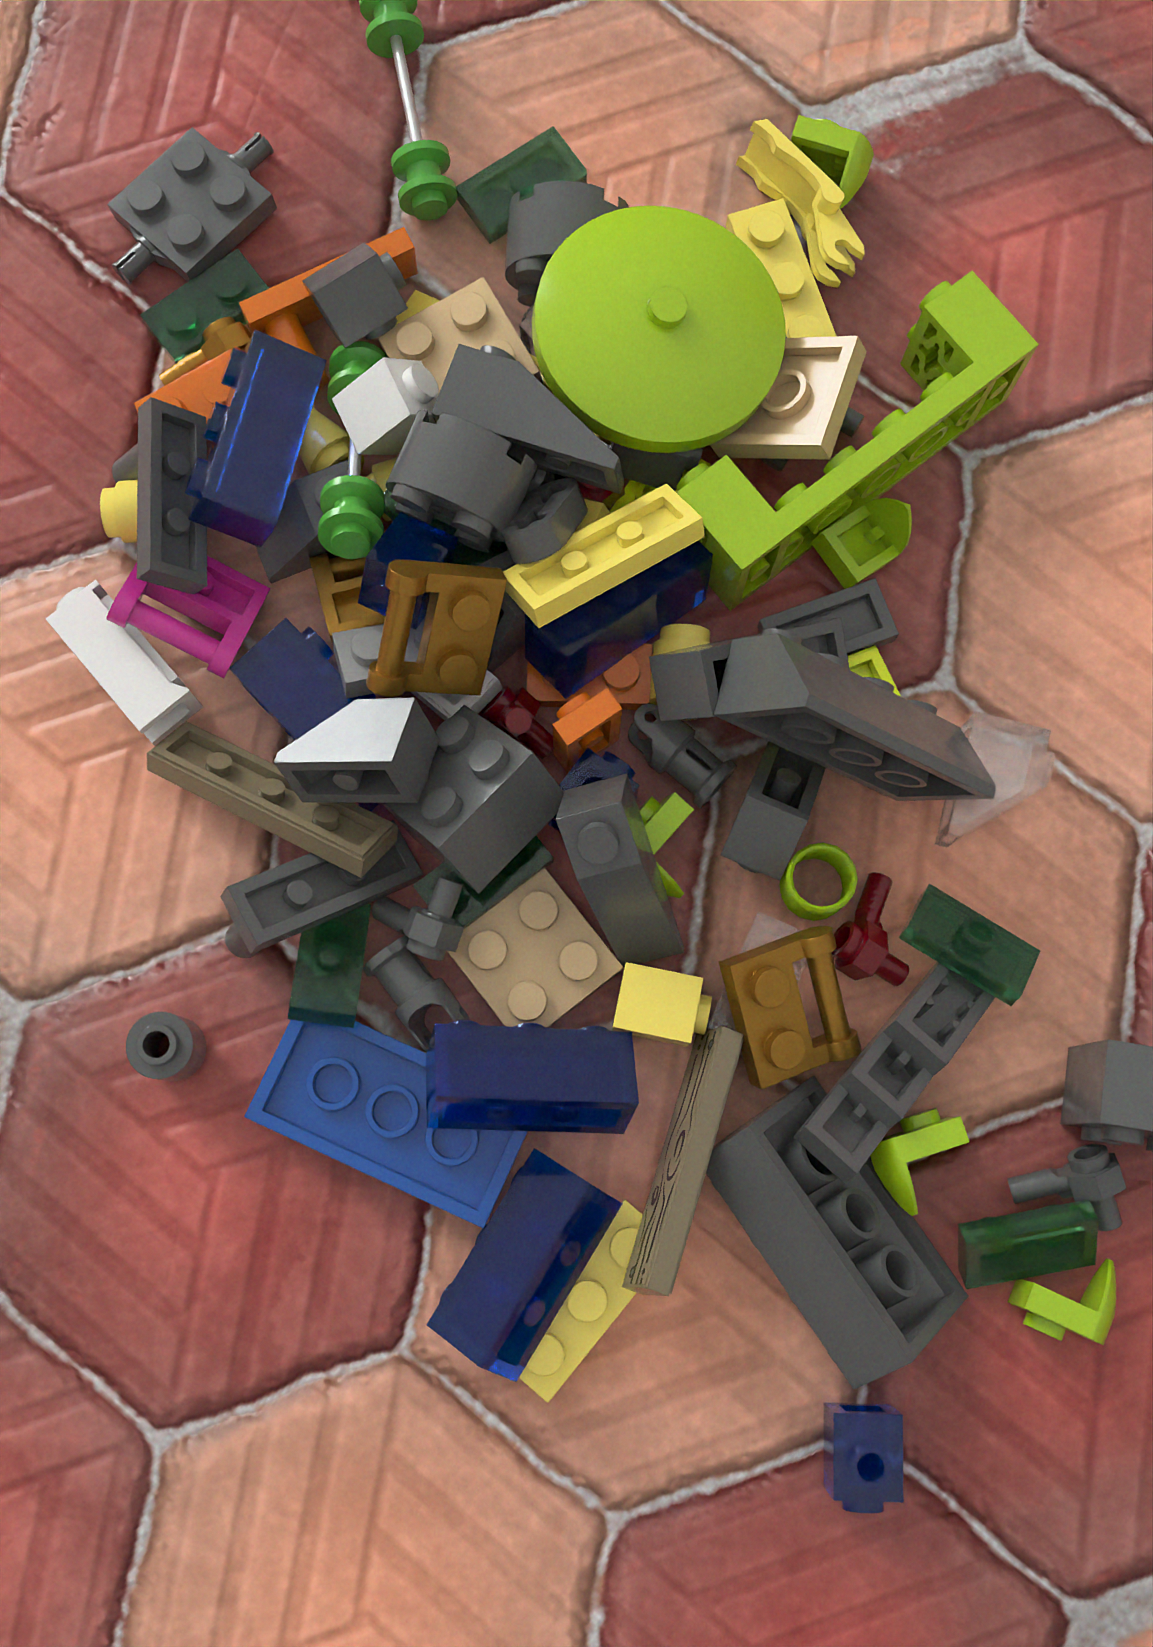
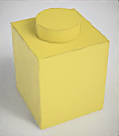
[612,962,712,1047]

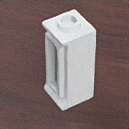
[46,579,203,746]

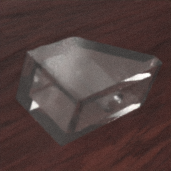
[935,711,1055,848]

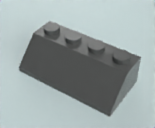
[714,628,997,801]
[706,1076,969,1389]

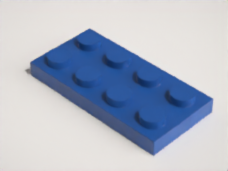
[244,997,540,1229]

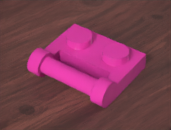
[106,556,271,679]

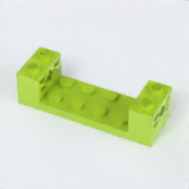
[676,271,1039,611]

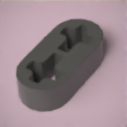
[501,478,588,564]

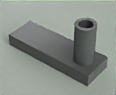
[112,397,207,594]
[220,820,423,958]

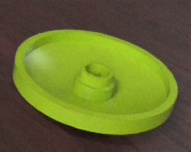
[532,206,786,453]

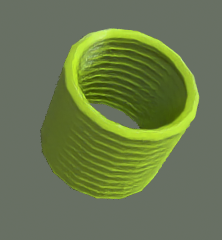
[779,842,858,921]

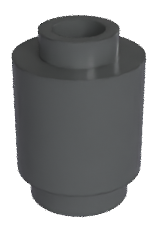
[126,1012,206,1082]

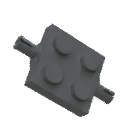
[107,127,277,286]

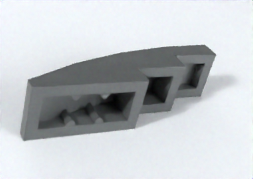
[794,943,1004,1184]

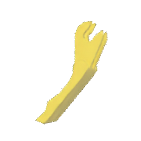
[736,119,865,288]

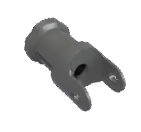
[628,703,737,809]
[362,935,472,1056]

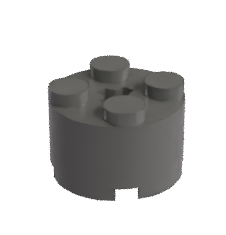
[505,181,629,307]
[385,410,537,553]

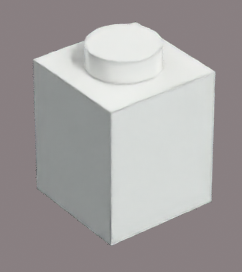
[332,357,439,455]

